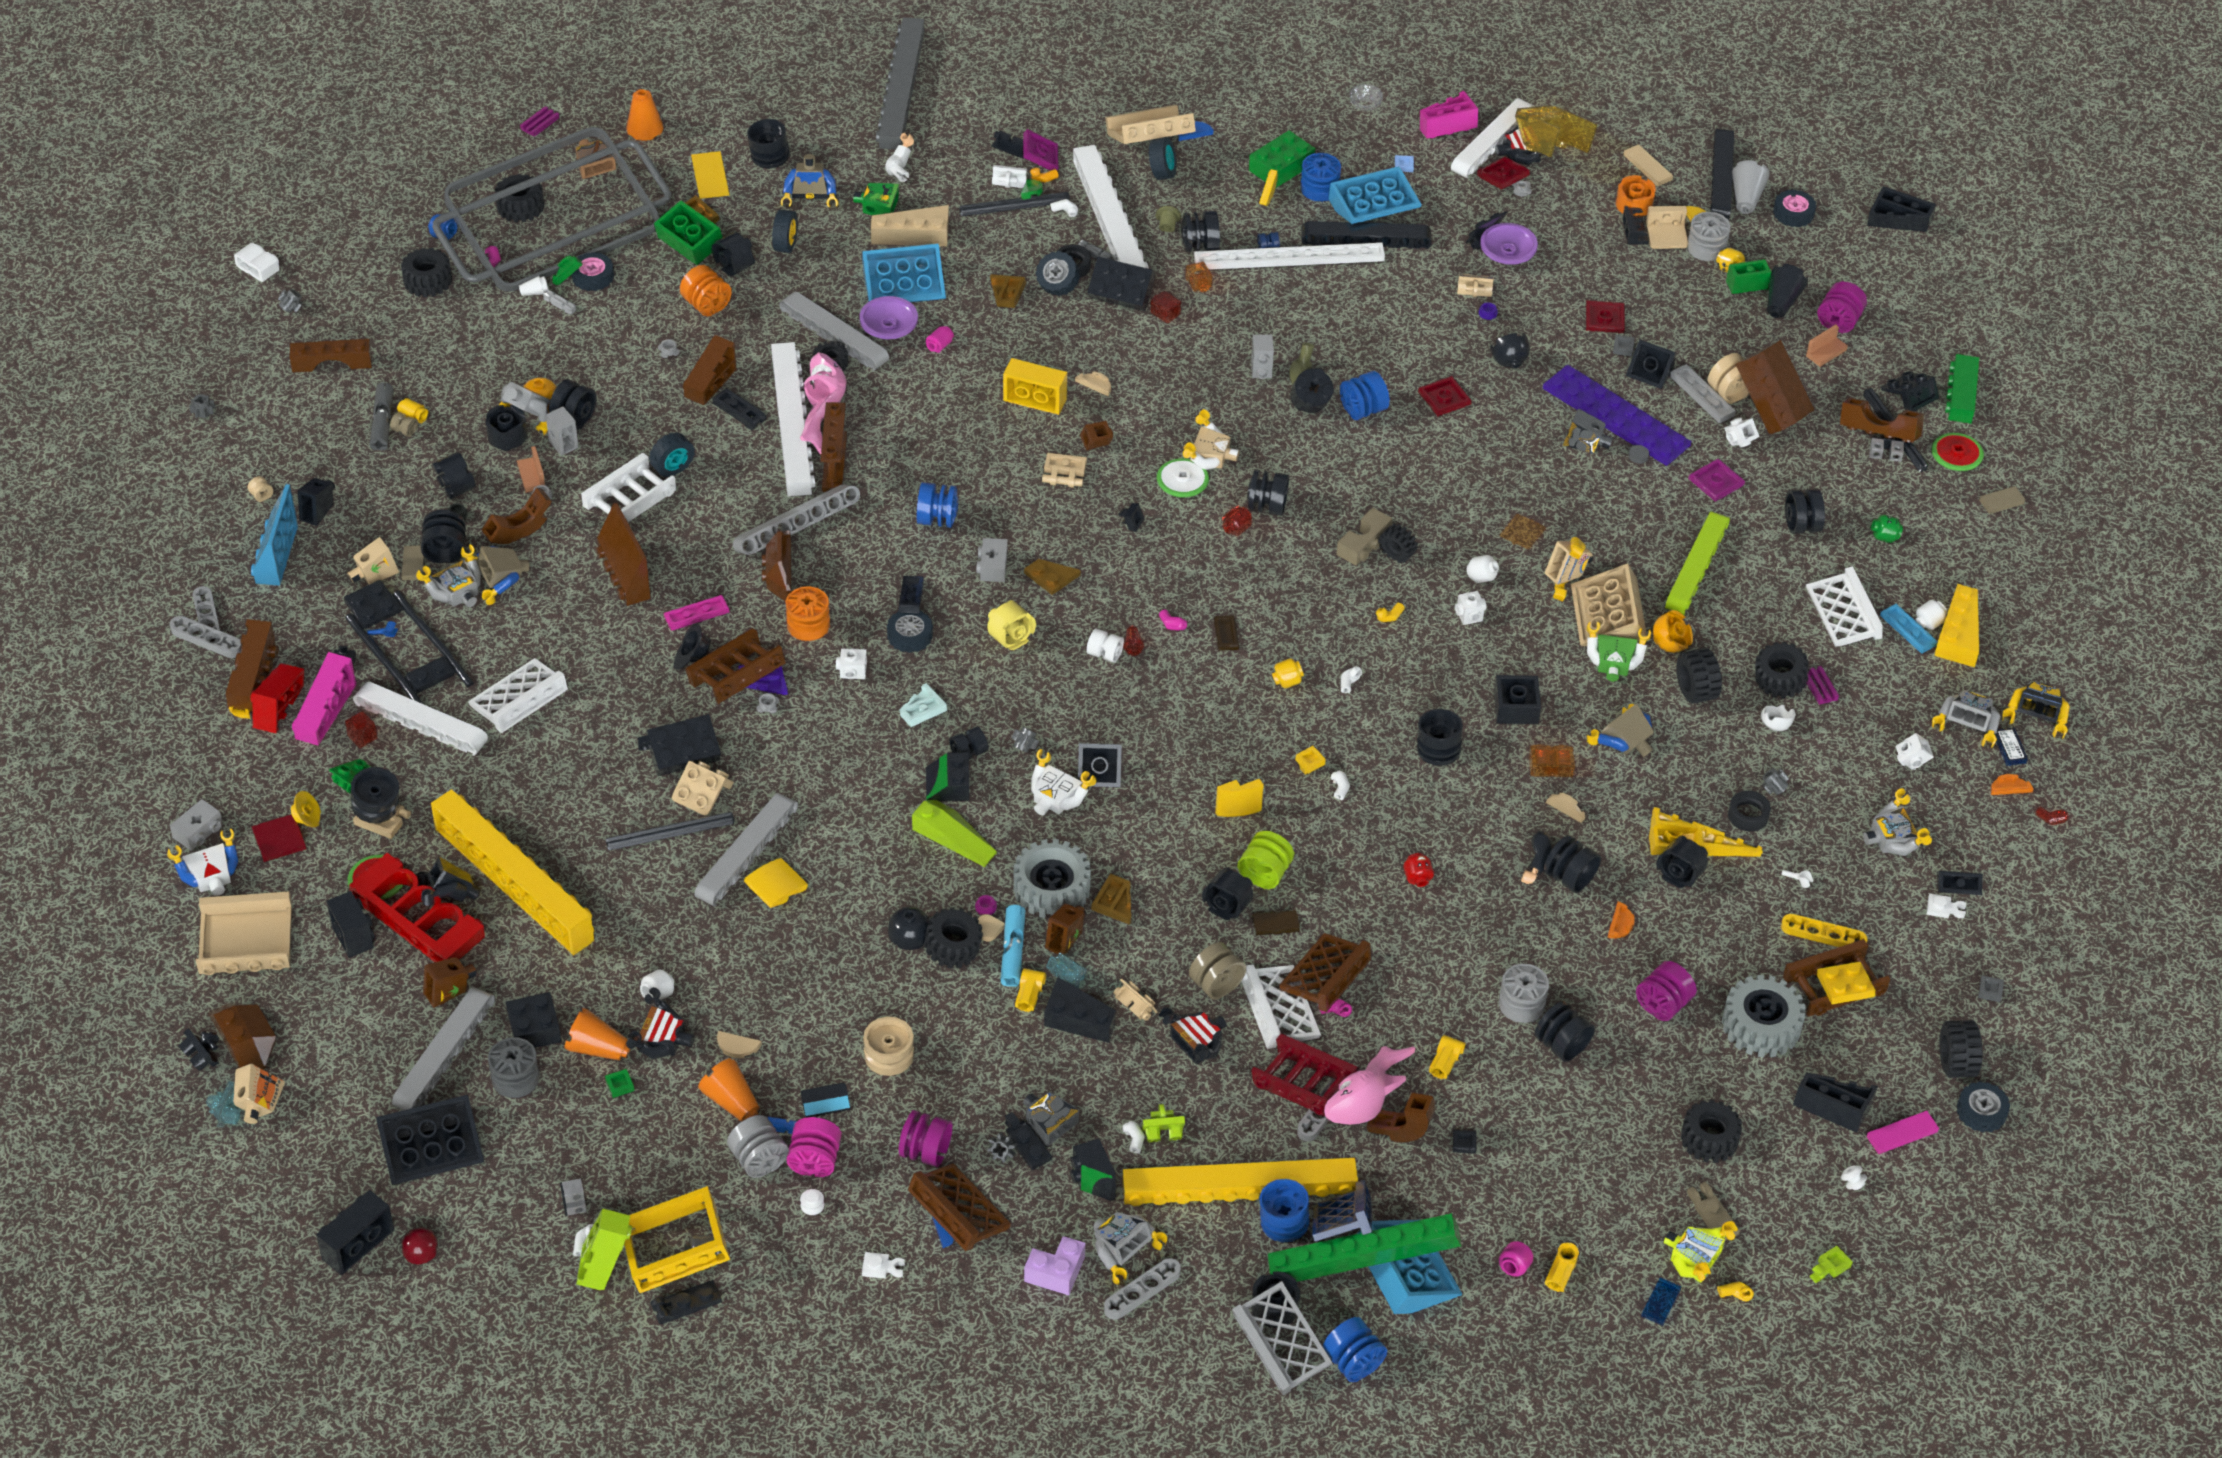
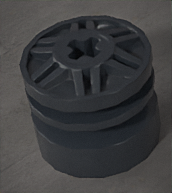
[747,119,790,169]
[1181,211,1220,252]
[1247,469,1289,516]
[421,510,466,563]
[1417,709,1463,766]
[1544,835,1601,893]
[1534,1001,1595,1062]

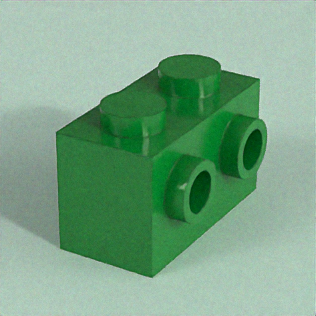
[1726,260,1771,294]

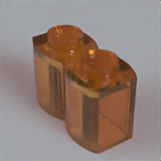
[1529,744,1575,777]

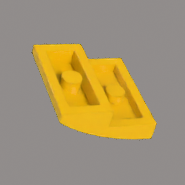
[1215,779,1264,817]
[744,858,808,908]

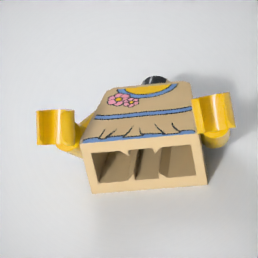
[1544,537,1593,602]

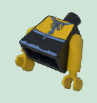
[2002,682,2070,739]

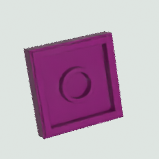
[1023,129,1058,171]
[1688,459,1745,502]

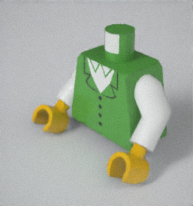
[1586,622,1651,682]

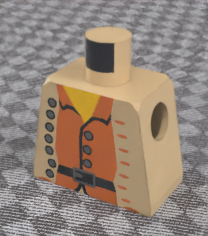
[233,1064,285,1124]

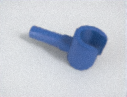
[367,621,398,637]

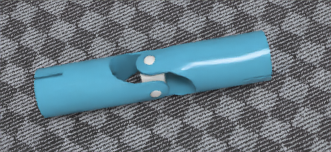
[1001,905,1026,987]

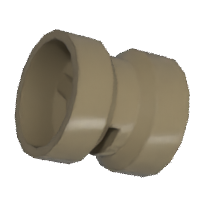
[390,412,418,437]

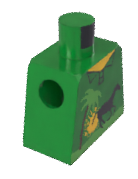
[853,183,899,216]

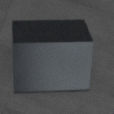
[1626,339,1676,389]
[1078,743,1122,787]

